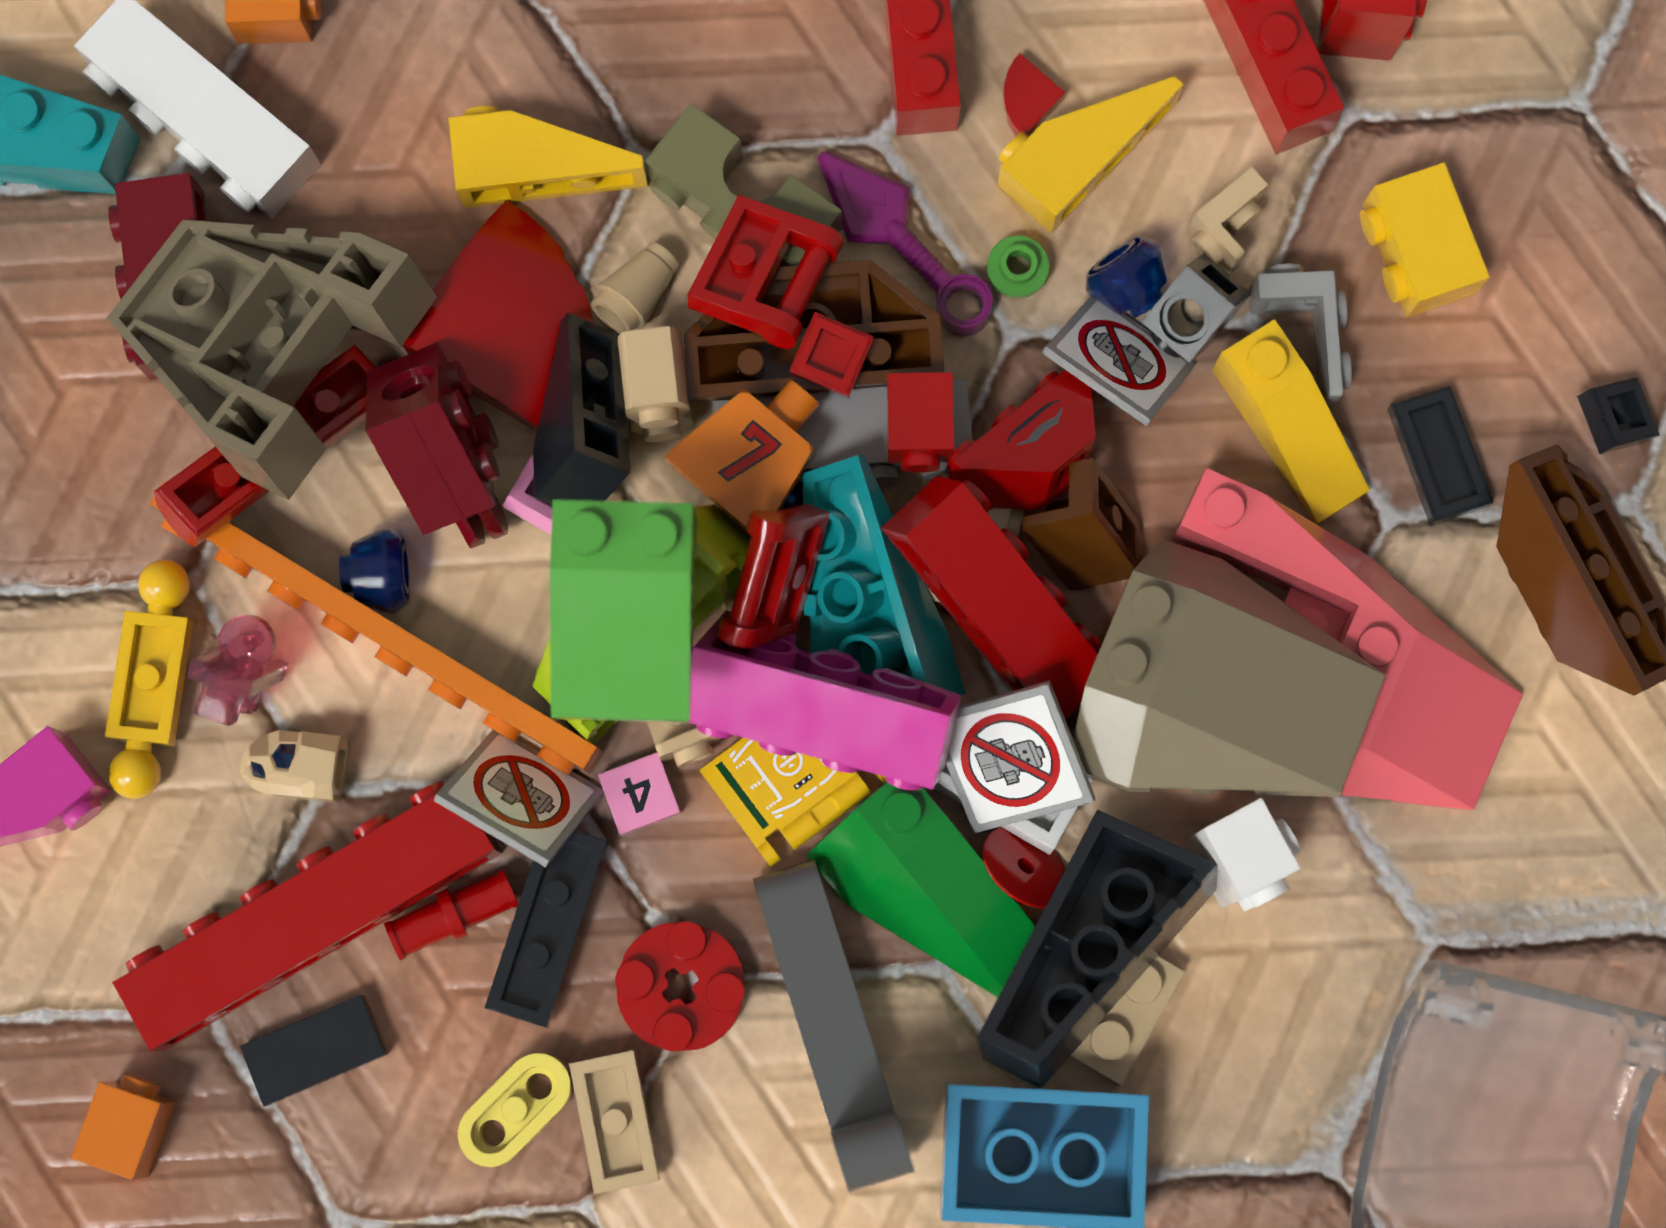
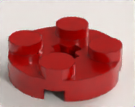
[615,921,745,1052]

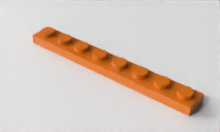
[149,483,603,776]

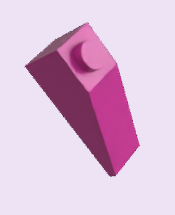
[0,726,112,847]

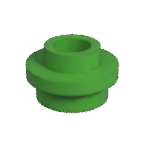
[987,236,1049,299]

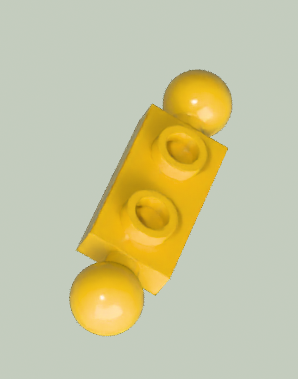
[105,559,194,799]

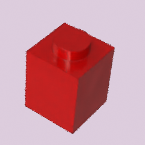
[886,372,954,473]

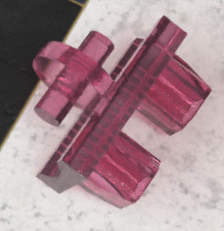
[187,614,289,726]

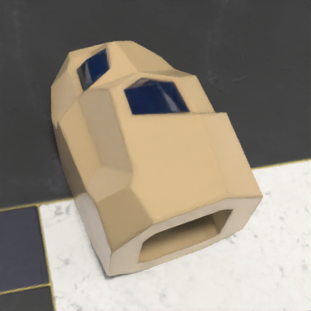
[239,730,348,803]

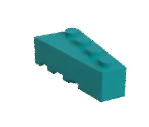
[0,75,140,194]

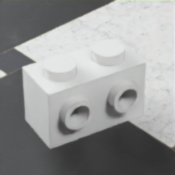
[1184,798,1301,912]

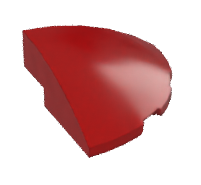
[402,200,594,431]

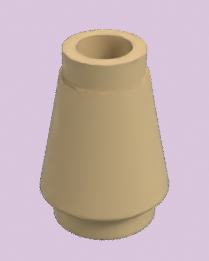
[591,242,679,334]

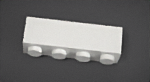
[74,0,321,219]

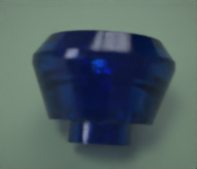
[1085,236,1168,318]
[339,527,410,614]

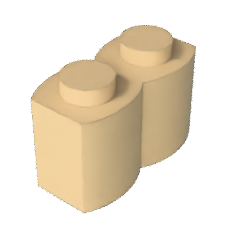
[617,326,693,442]

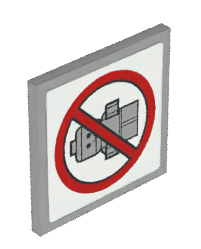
[1042,293,1196,427]
[946,681,1096,833]
[434,730,604,867]

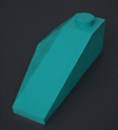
[803,454,966,696]

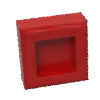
[789,312,874,399]

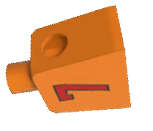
[664,380,820,530]

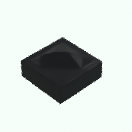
[1577,377,1660,454]

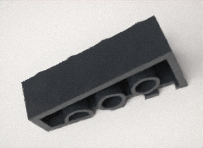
[977,809,1217,1089]

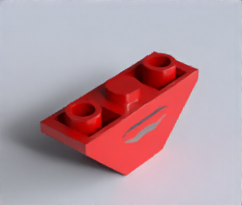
[947,370,1096,510]

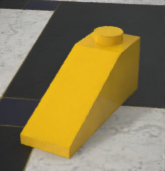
[997,76,1184,234]
[448,106,648,208]
[1212,319,1370,525]

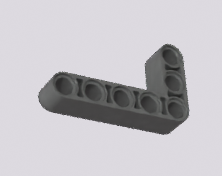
[753,859,915,1193]

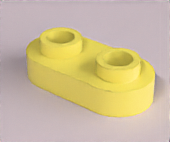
[458,1053,573,1167]

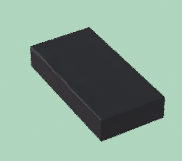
[1387,386,1494,526]
[240,995,388,1107]

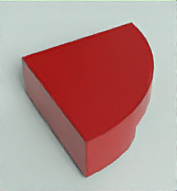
[1003,53,1065,136]

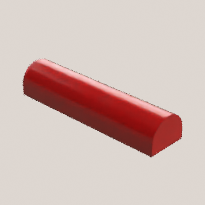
[154,345,377,547]

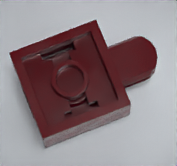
[365,343,509,549]

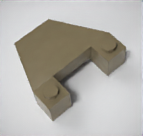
[107,220,437,500]

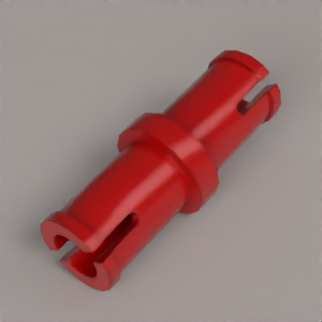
[384,869,519,961]

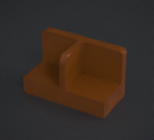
[1022,458,1141,590]

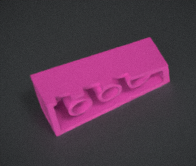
[690,610,962,790]

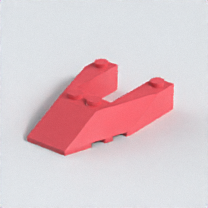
[1172,468,1523,811]

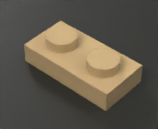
[1070,956,1185,1086]
[569,1050,661,1194]

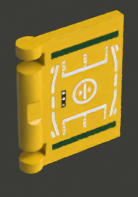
[699,738,887,868]

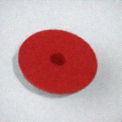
[982,827,1066,908]

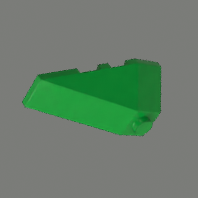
[806,782,1035,998]

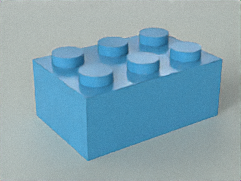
[939,1083,1149,1228]

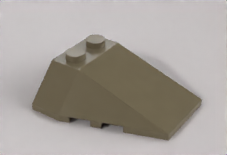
[1073,540,1386,797]

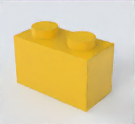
[1360,162,1490,318]

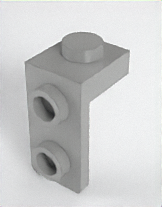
[1249,264,1352,407]

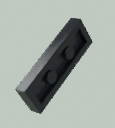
[484,831,609,1028]

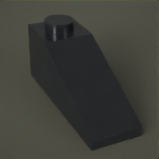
[533,313,630,504]

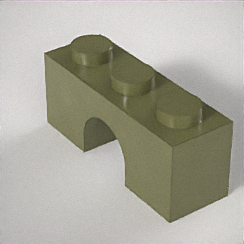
[645,103,842,267]

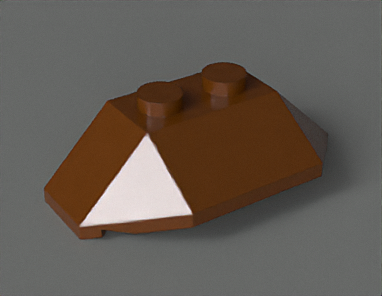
[684,260,945,401]
[1496,444,1666,696]

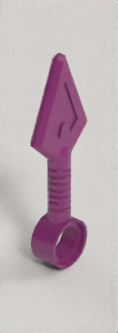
[818,151,993,337]

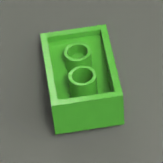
[550,500,698,723]

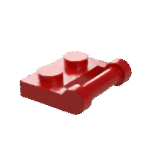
[687,194,844,349]
[717,504,831,648]

